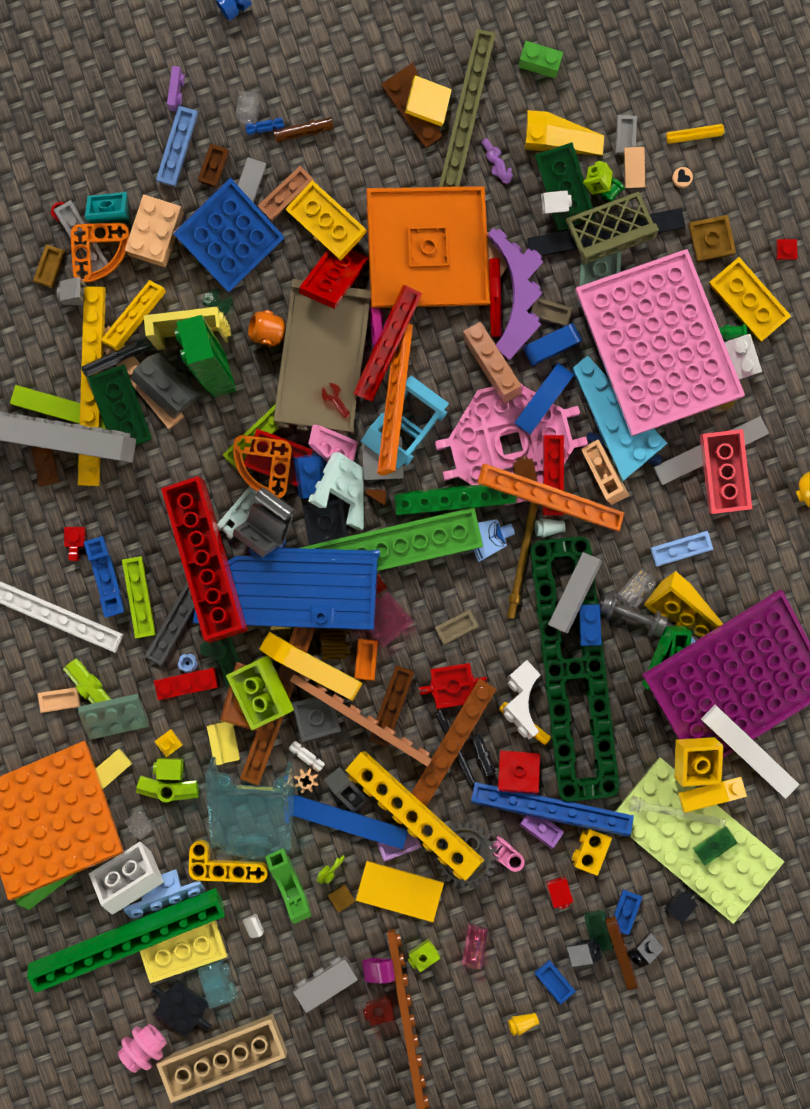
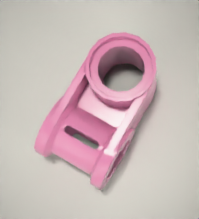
[493,836,524,872]

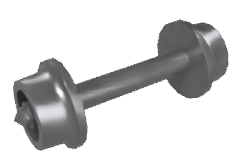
[598,595,668,637]

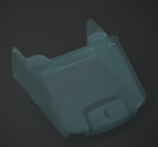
[205,757,295,859]

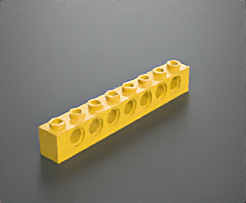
[345,751,484,881]

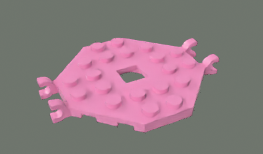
[435,383,588,506]

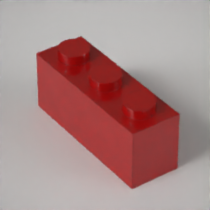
[154,668,220,700]

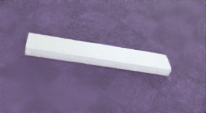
[701,705,800,799]

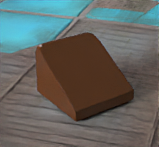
[366,489,386,507]

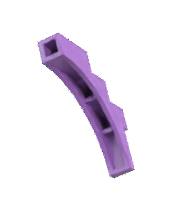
[487,228,543,362]

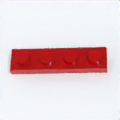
[542,435,564,516]

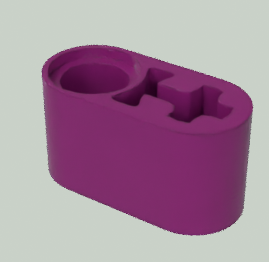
[362,958,395,983]

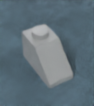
[57,277,88,306]

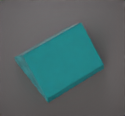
[85,192,130,224]

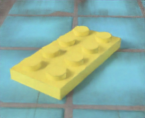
[140,920,228,983]

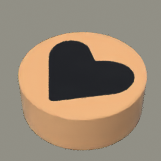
[672,167,693,188]

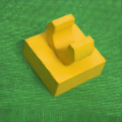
[155,729,183,757]

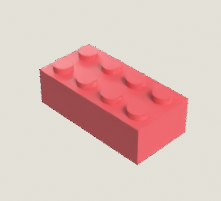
[700,429,752,514]

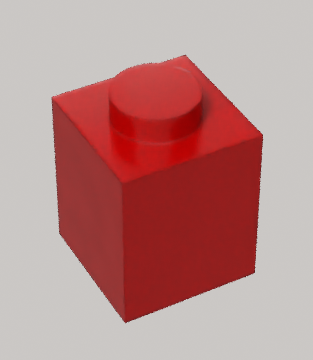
[546,876,573,910]

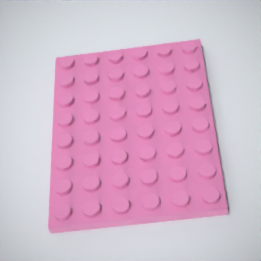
[575,249,745,437]

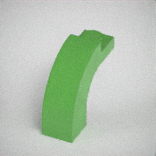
[265,848,312,924]

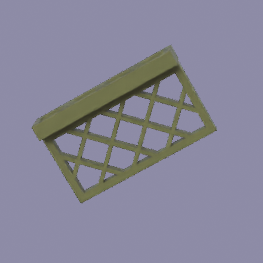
[566,192,659,265]

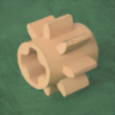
[294,768,319,793]

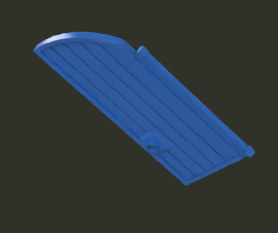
[193,547,380,630]

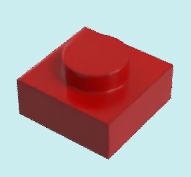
[776,239,798,260]

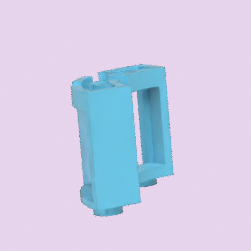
[361,376,449,469]

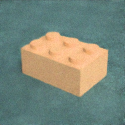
[125,194,184,268]

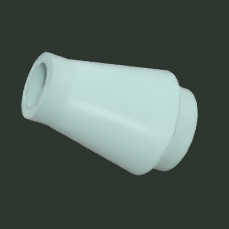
[535,518,565,538]

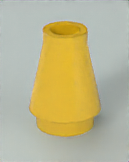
[508,1012,539,1036]

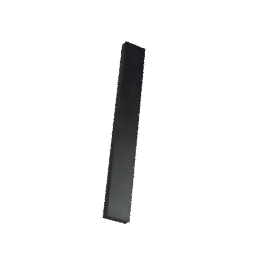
[527,208,686,256]

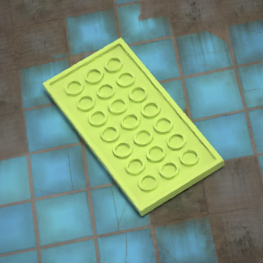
[615,757,784,924]

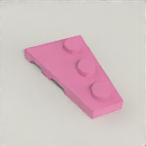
[308,425,358,463]

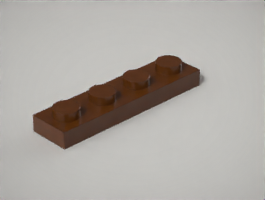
[369,665,415,748]

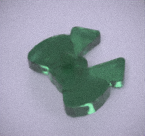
[202,289,233,316]

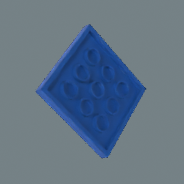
[173,178,285,292]

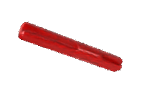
[489,258,502,337]

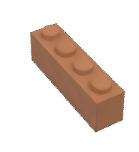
[463,322,521,404]

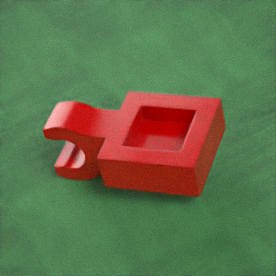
[64,527,86,561]

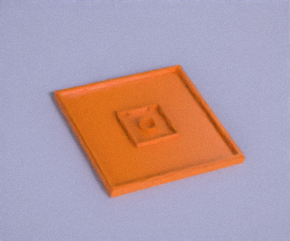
[366,186,490,308]

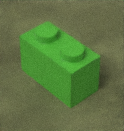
[519,41,563,79]

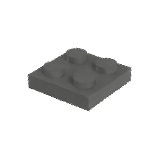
[292,692,341,742]

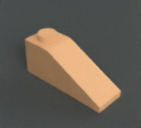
[581,439,629,505]

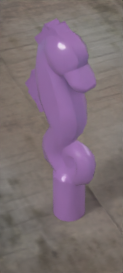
[481,138,513,184]

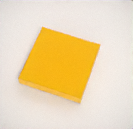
[405,76,452,126]

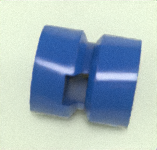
[215,0,252,21]

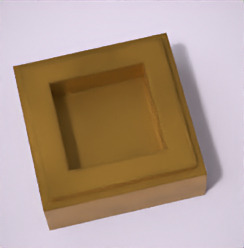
[328,884,356,913]

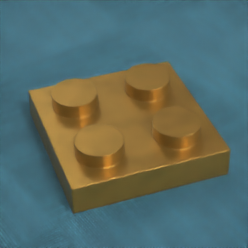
[688,215,736,263]

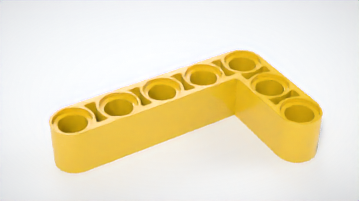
[259,632,363,701]

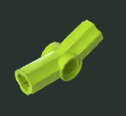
[136,776,199,802]

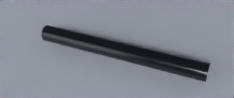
[435,710,476,785]

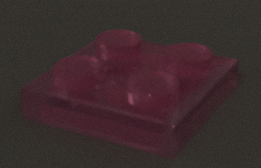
[369,592,414,648]

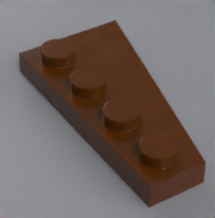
[381,62,442,149]

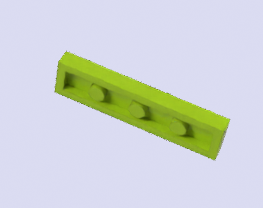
[122,556,156,638]

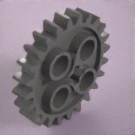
[434,821,499,888]

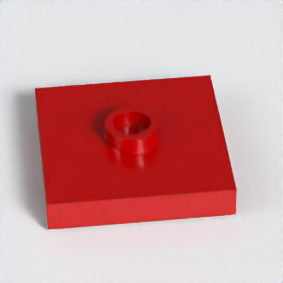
[498,750,540,794]

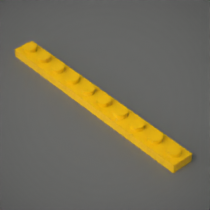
[78,287,106,486]

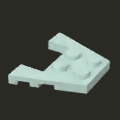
[308,452,364,530]

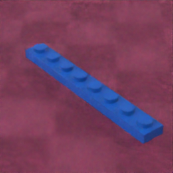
[471,782,634,837]

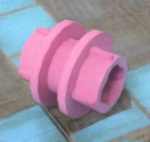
[118,1024,167,1073]

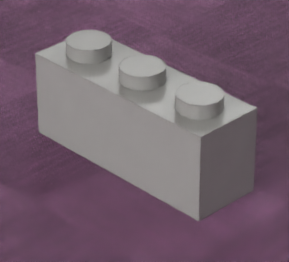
[293,956,358,1013]

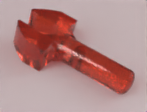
[322,383,350,418]

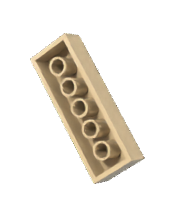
[156,1014,287,1103]

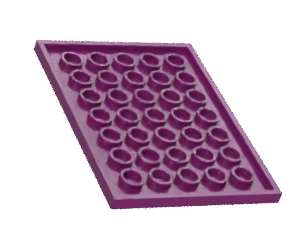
[642,589,810,758]

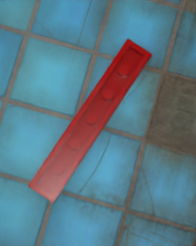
[353,284,422,402]

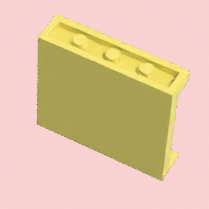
[143,307,231,350]

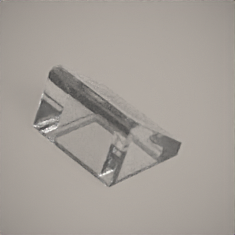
[125,809,155,840]

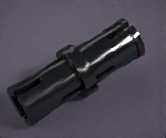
[470,734,496,777]

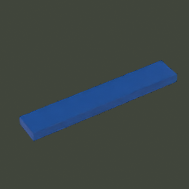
[288,794,408,850]

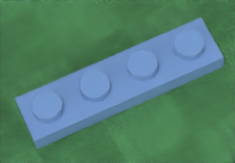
[156,106,198,187]

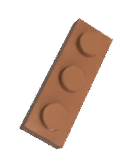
[258,166,314,222]

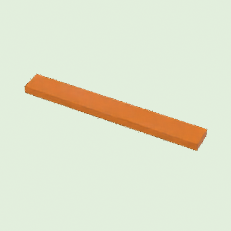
[377,324,413,476]
[477,464,624,532]

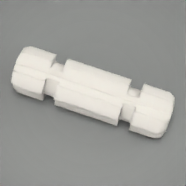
[289,741,325,772]

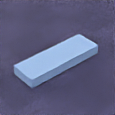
[650,531,714,567]

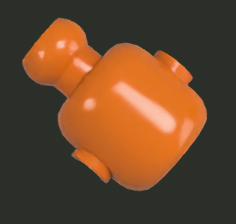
[248,310,286,347]

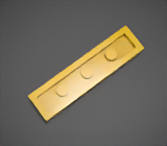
[101,280,166,351]

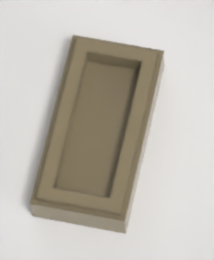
[531,298,573,327]
[434,609,479,645]

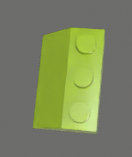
[226,656,294,730]

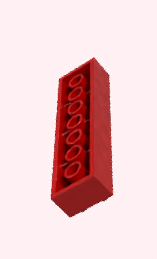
[161,476,248,643]

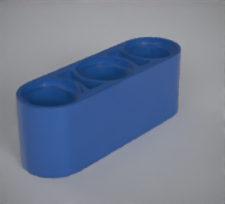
[523,323,583,366]

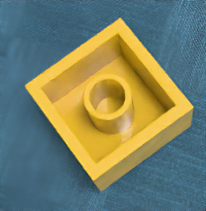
[674,737,723,787]

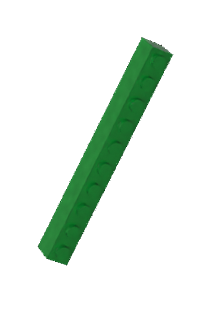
[27,888,225,993]

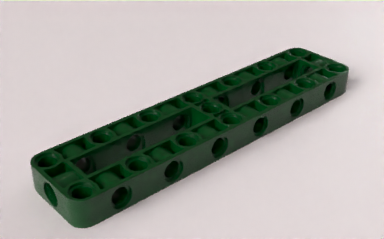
[530,536,619,802]

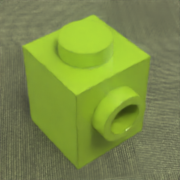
[408,938,440,972]

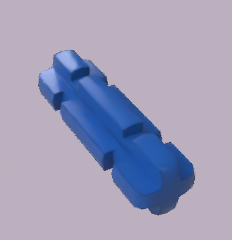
[245,118,284,135]

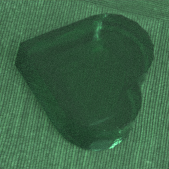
[200,640,226,661]

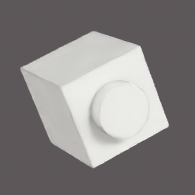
[541,191,572,214]

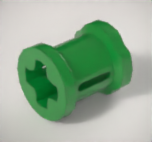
[599,178,625,203]

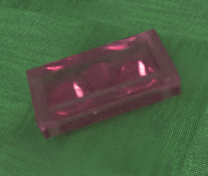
[462,924,488,969]

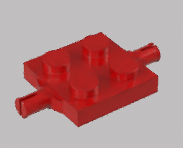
[419,663,487,709]

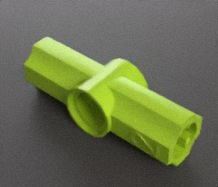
[63,658,111,704]

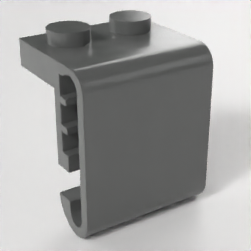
[232,487,295,557]

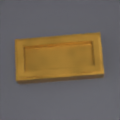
[33,244,66,289]

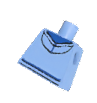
[473,519,515,562]

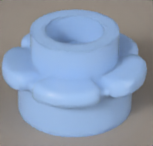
[178,654,198,673]

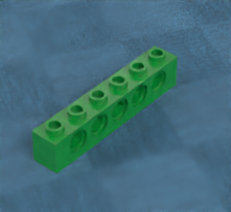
[394,484,518,515]

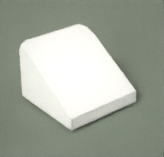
[243,914,264,938]

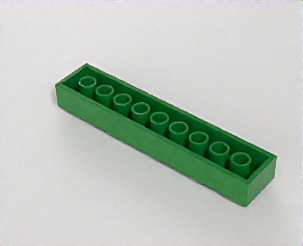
[174,314,236,398]

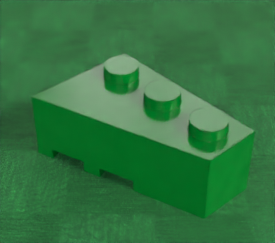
[642,626,692,690]

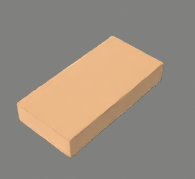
[624,147,645,188]
[38,687,81,713]

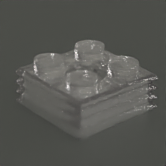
[617,568,656,608]

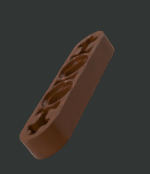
[606,916,638,991]

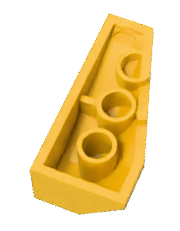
[524,110,604,156]
[644,571,723,638]

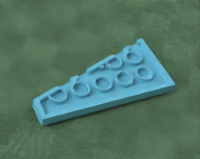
[572,356,667,482]

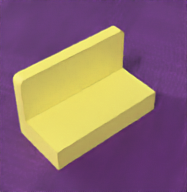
[207,722,240,766]

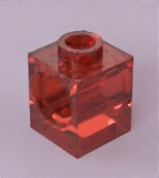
[363,996,395,1026]

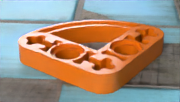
[71,223,130,283]
[233,435,292,498]

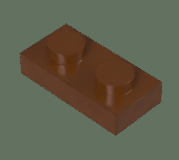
[198,143,230,188]
[31,447,60,487]

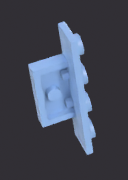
[123,869,206,918]

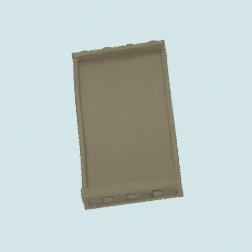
[273,279,371,437]

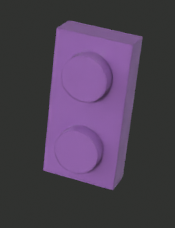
[167,66,185,111]
[519,815,564,849]

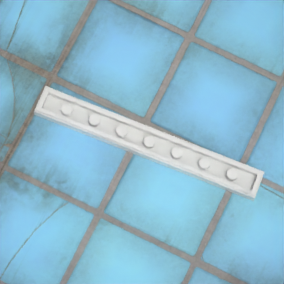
[0,581,124,653]

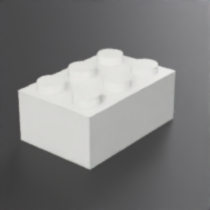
[89,842,164,915]

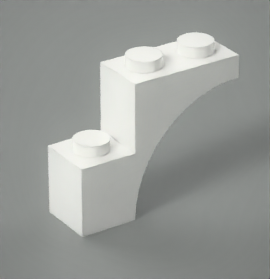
[502,660,540,739]

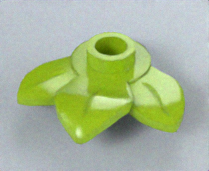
[316,855,345,884]

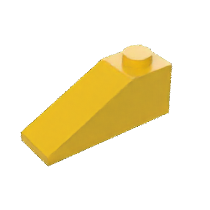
[678,777,747,813]

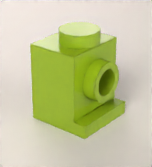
[583,161,613,195]

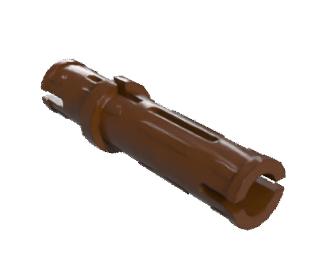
[274,117,334,143]

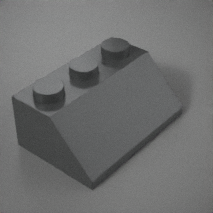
[131,353,201,419]

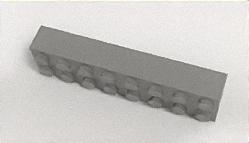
[0,412,136,463]

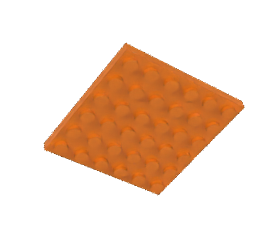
[0,741,124,901]

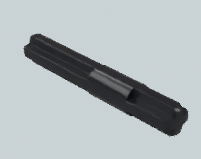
[82,337,154,377]

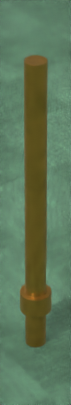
[507,502,538,619]

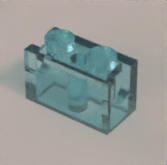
[198,959,237,1009]

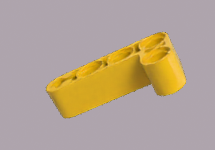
[189,839,269,883]

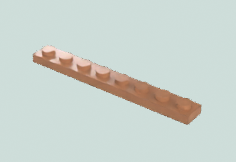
[290,673,432,767]

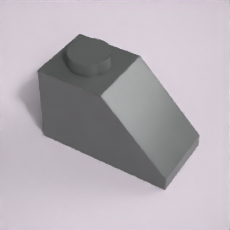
[325,767,369,813]

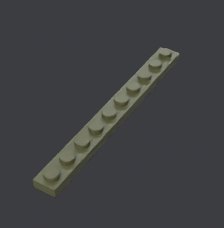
[439,29,496,187]

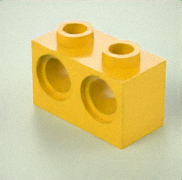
[572,828,612,876]

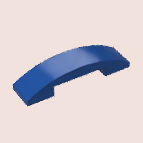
[514,363,574,435]
[84,536,125,618]

